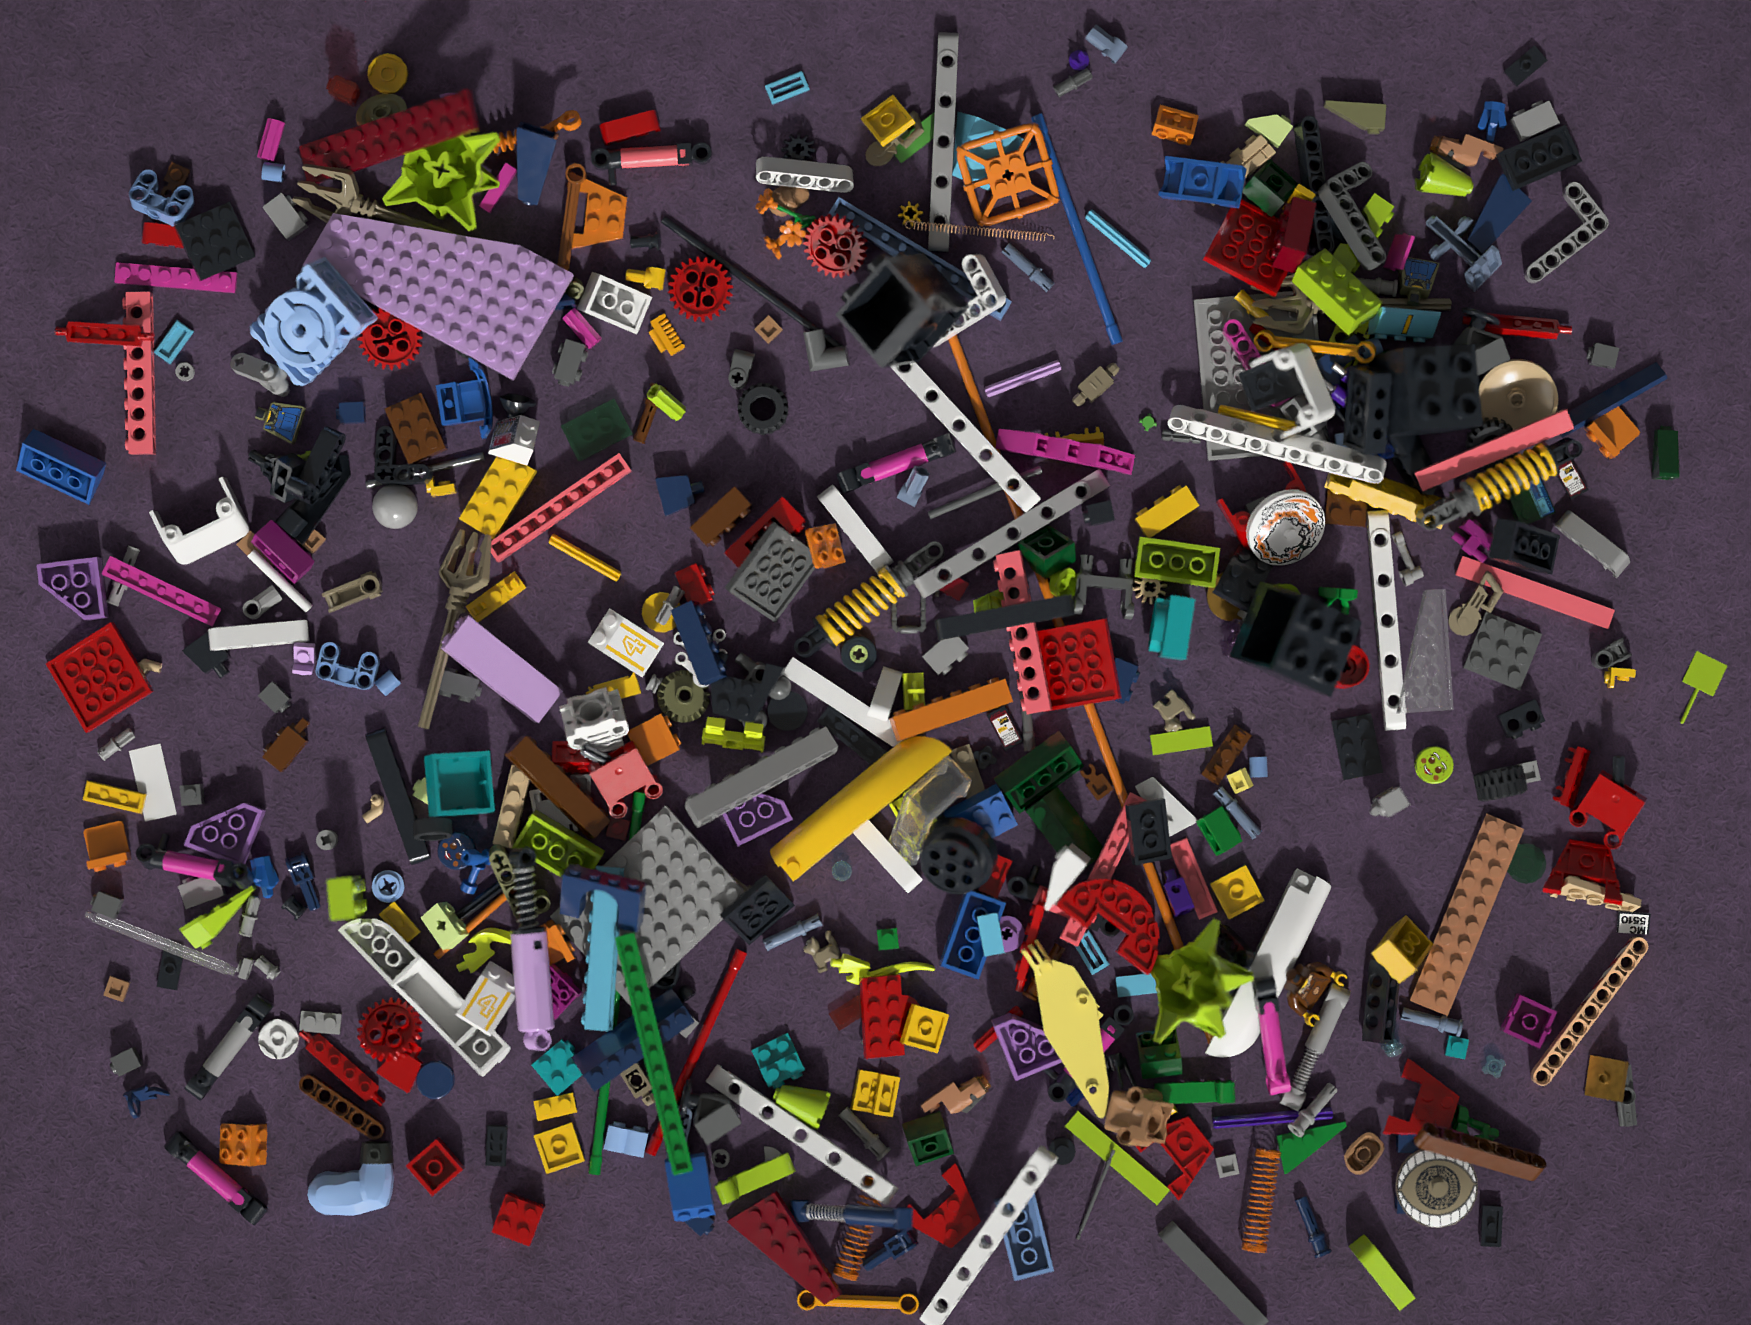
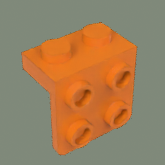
[1584,406,1640,459]
[805,523,846,569]
[627,713,681,766]
[83,821,132,872]
[539,919,575,966]
[219,1123,267,1166]

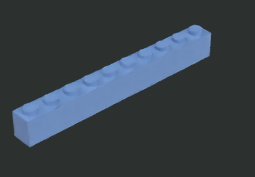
[829,197,1012,321]

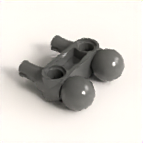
[735,652,791,729]

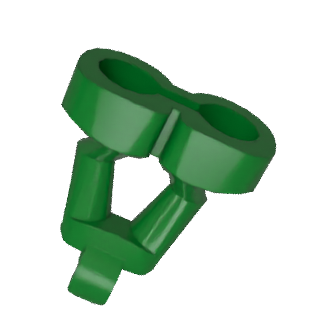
[1318,587,1358,615]
[1451,1105,1499,1141]

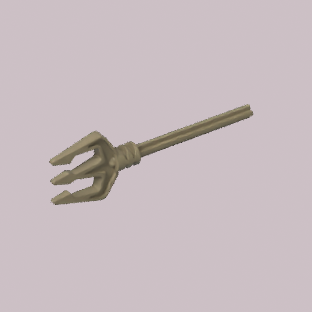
[292,164,460,235]
[1251,274,1452,334]
[418,529,492,729]

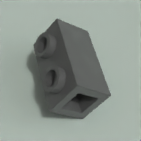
[552,339,589,387]
[439,667,483,703]

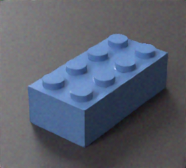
[994,1193,1054,1281]

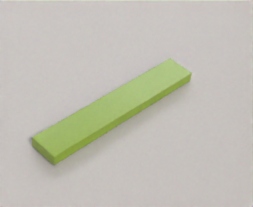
[1065,1111,1170,1205]

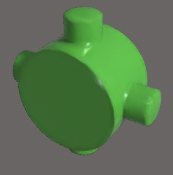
[1139,414,1157,431]

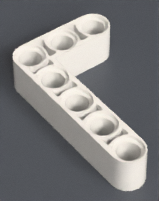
[933,254,1006,347]

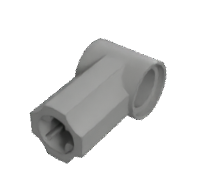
[243,585,282,619]

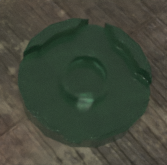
[1507,843,1547,884]

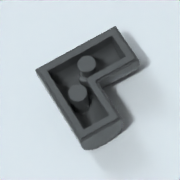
[803,328,850,372]

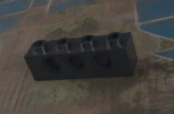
[1362,960,1400,1044]

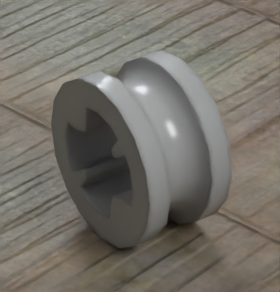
[175,363,195,381]
[646,674,663,694]
[712,1149,730,1168]

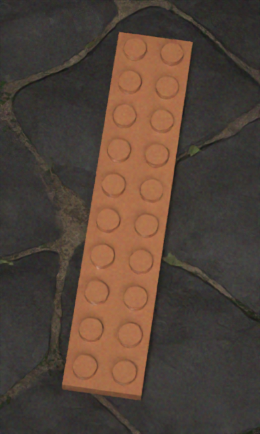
[1410,814,1524,1016]

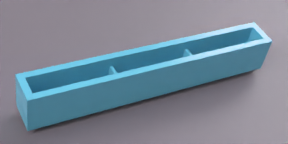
[582,866,624,1031]

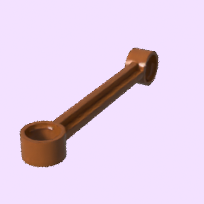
[557,163,586,272]

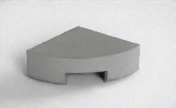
[764,1146,782,1163]

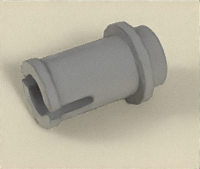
[254,955,280,980]

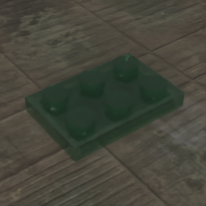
[561,399,633,462]

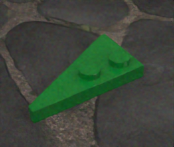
[1276,1121,1347,1174]

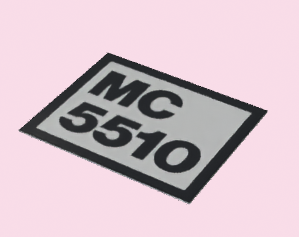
[1616,911,1651,934]

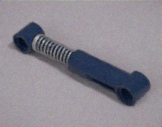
[790,1199,913,1229]

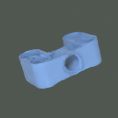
[129,169,195,227]
[316,642,380,690]

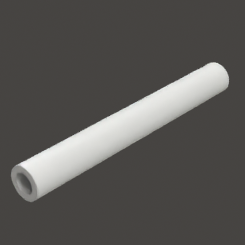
[247,549,313,612]

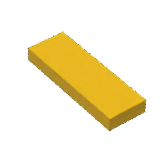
[83,780,147,814]

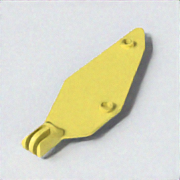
[1021,939,1109,1118]

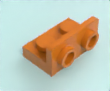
[1152,105,1199,145]

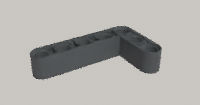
[1318,162,1386,271]

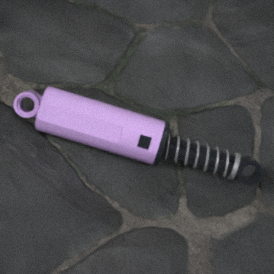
[508,847,554,1051]

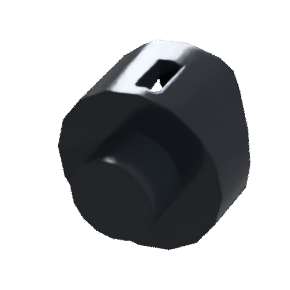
[1048,1137,1076,1165]

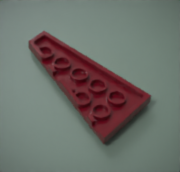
[727,1191,842,1305]

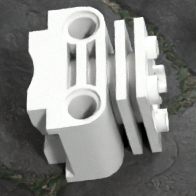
[559,687,629,758]

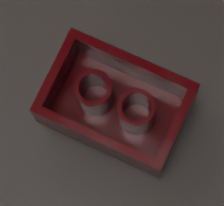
[1270,196,1316,273]

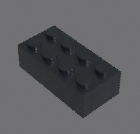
[1488,518,1560,575]

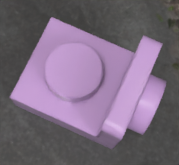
[292,642,315,675]

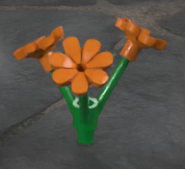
[755,188,816,259]

